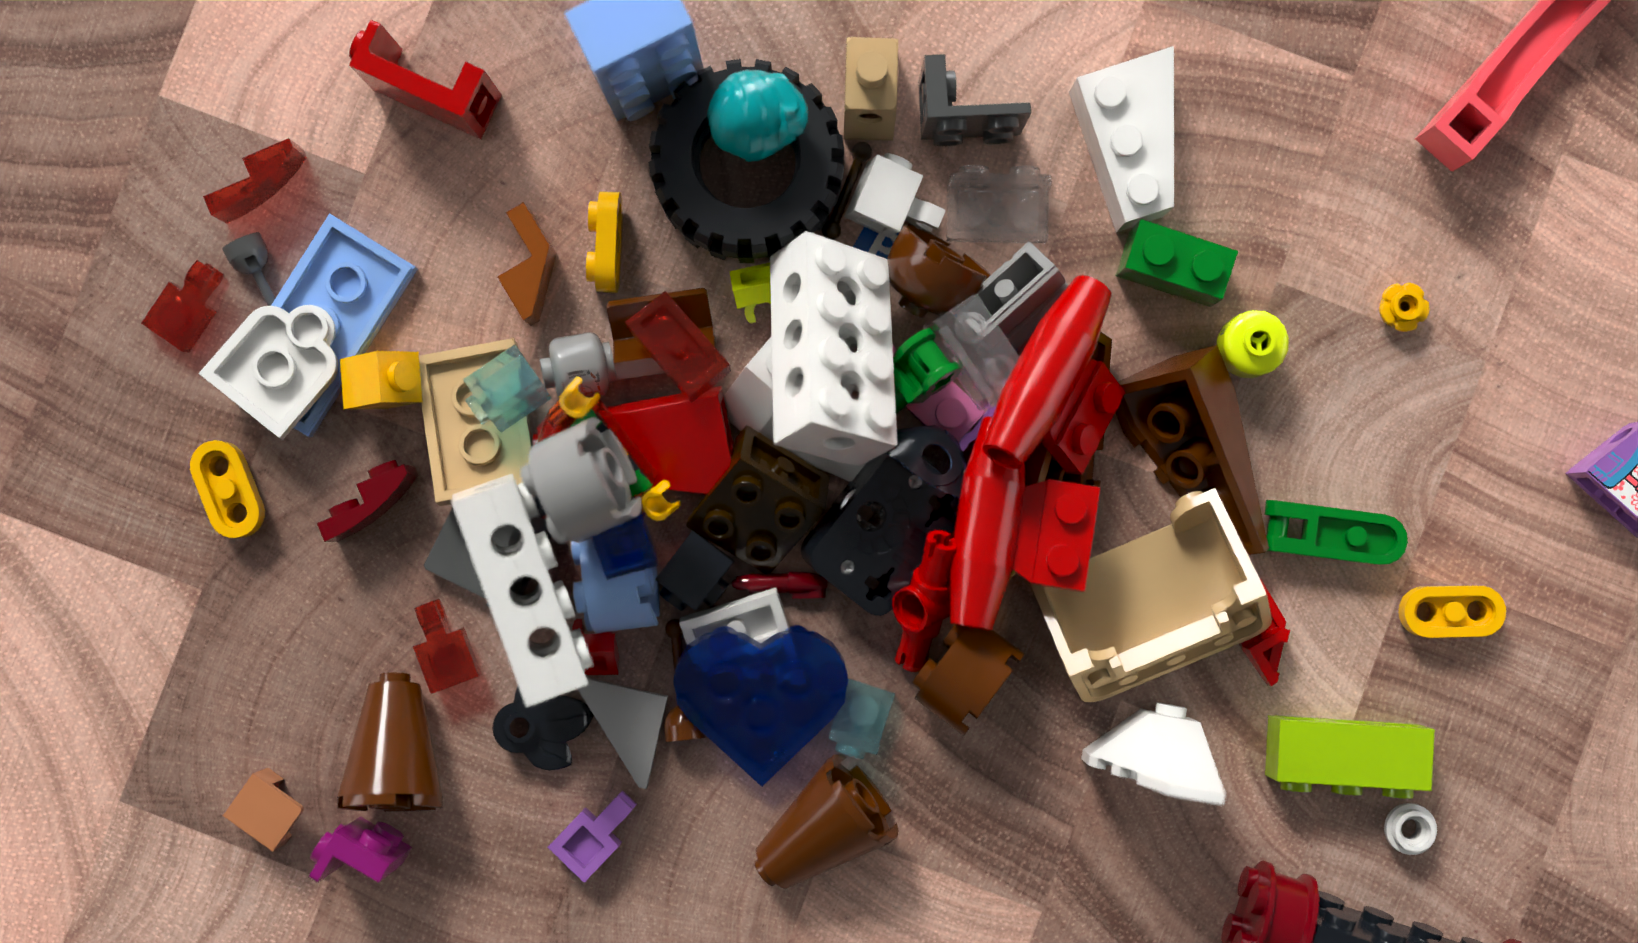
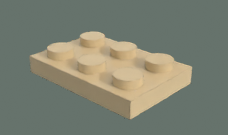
[419,338,533,506]

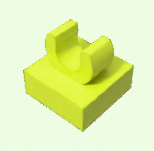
[729,262,771,324]

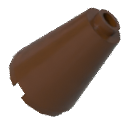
[337,672,443,812]
[755,754,899,889]

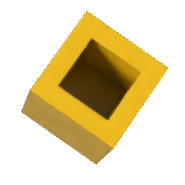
[340,351,423,409]

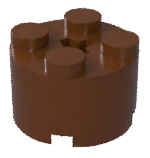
[912,625,1025,736]

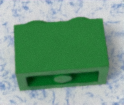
[1116,219,1238,307]

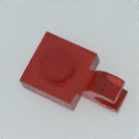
[141,260,225,353]
[413,599,482,694]

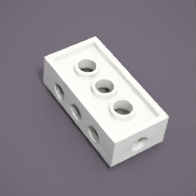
[770,231,897,467]
[451,474,593,707]

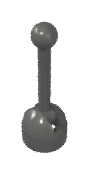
[222,232,275,306]

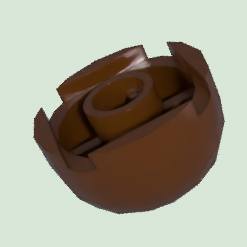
[887,224,990,318]

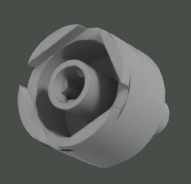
[520,417,642,544]

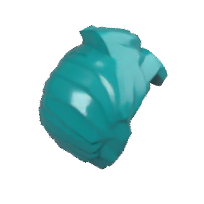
[708,70,808,162]

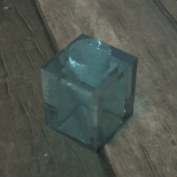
[463,345,552,433]

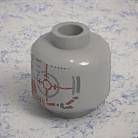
[539,332,616,398]

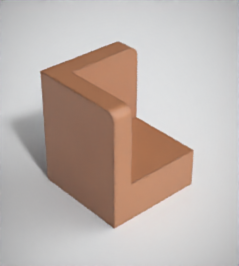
[223,767,304,852]

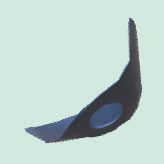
[884,425,967,498]

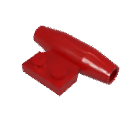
[982,275,1125,475]
[950,416,1101,630]

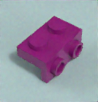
[309,817,412,883]

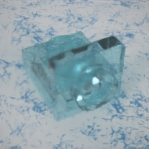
[828,677,895,759]

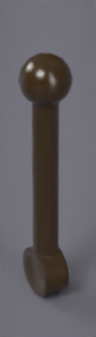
[822,142,872,240]

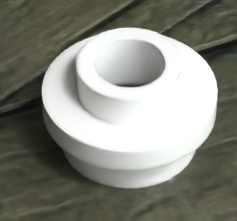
[1384,803,1437,855]

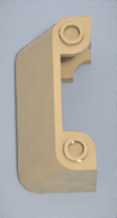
[1030,488,1272,702]

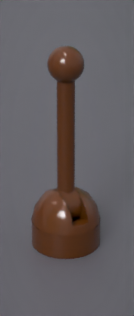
[664,619,706,742]

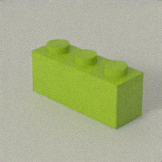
[1265,715,1435,799]

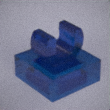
[591,511,658,580]

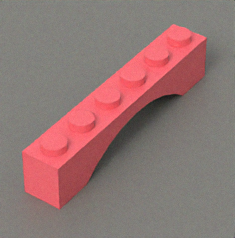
[1415,0,1611,172]

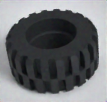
[648,59,844,263]

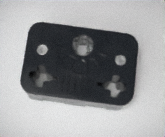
[801,453,960,616]

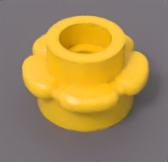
[1379,282,1430,332]

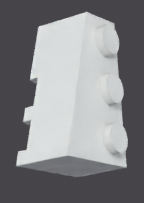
[1069,46,1174,232]

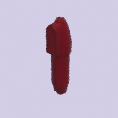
[731,571,828,599]

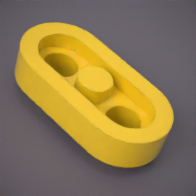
[586,191,623,293]
[190,440,265,538]
[1398,585,1506,638]

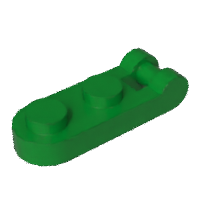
[1264,500,1408,565]

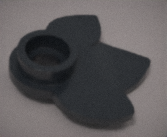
[492,686,594,771]

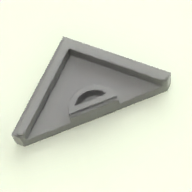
[577,677,669,789]

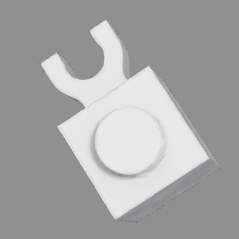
[844,153,946,237]

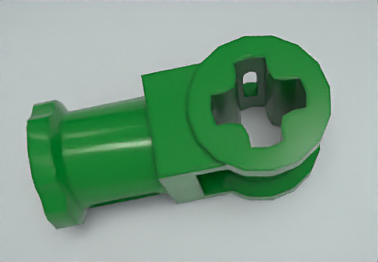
[893,328,962,414]

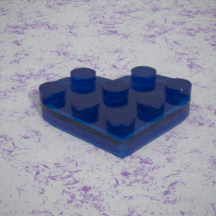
[673,625,849,787]

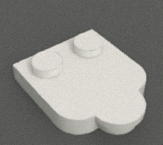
[199,305,339,440]

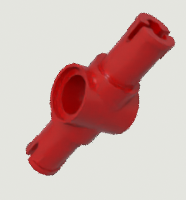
[892,530,957,672]

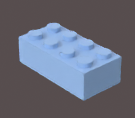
[564,0,704,121]

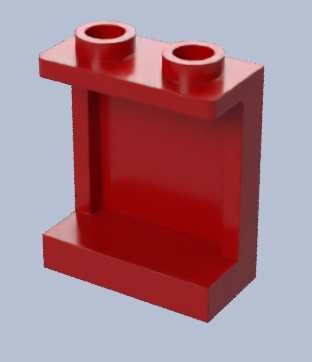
[349,20,502,139]

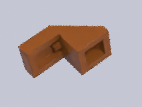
[497,202,557,326]

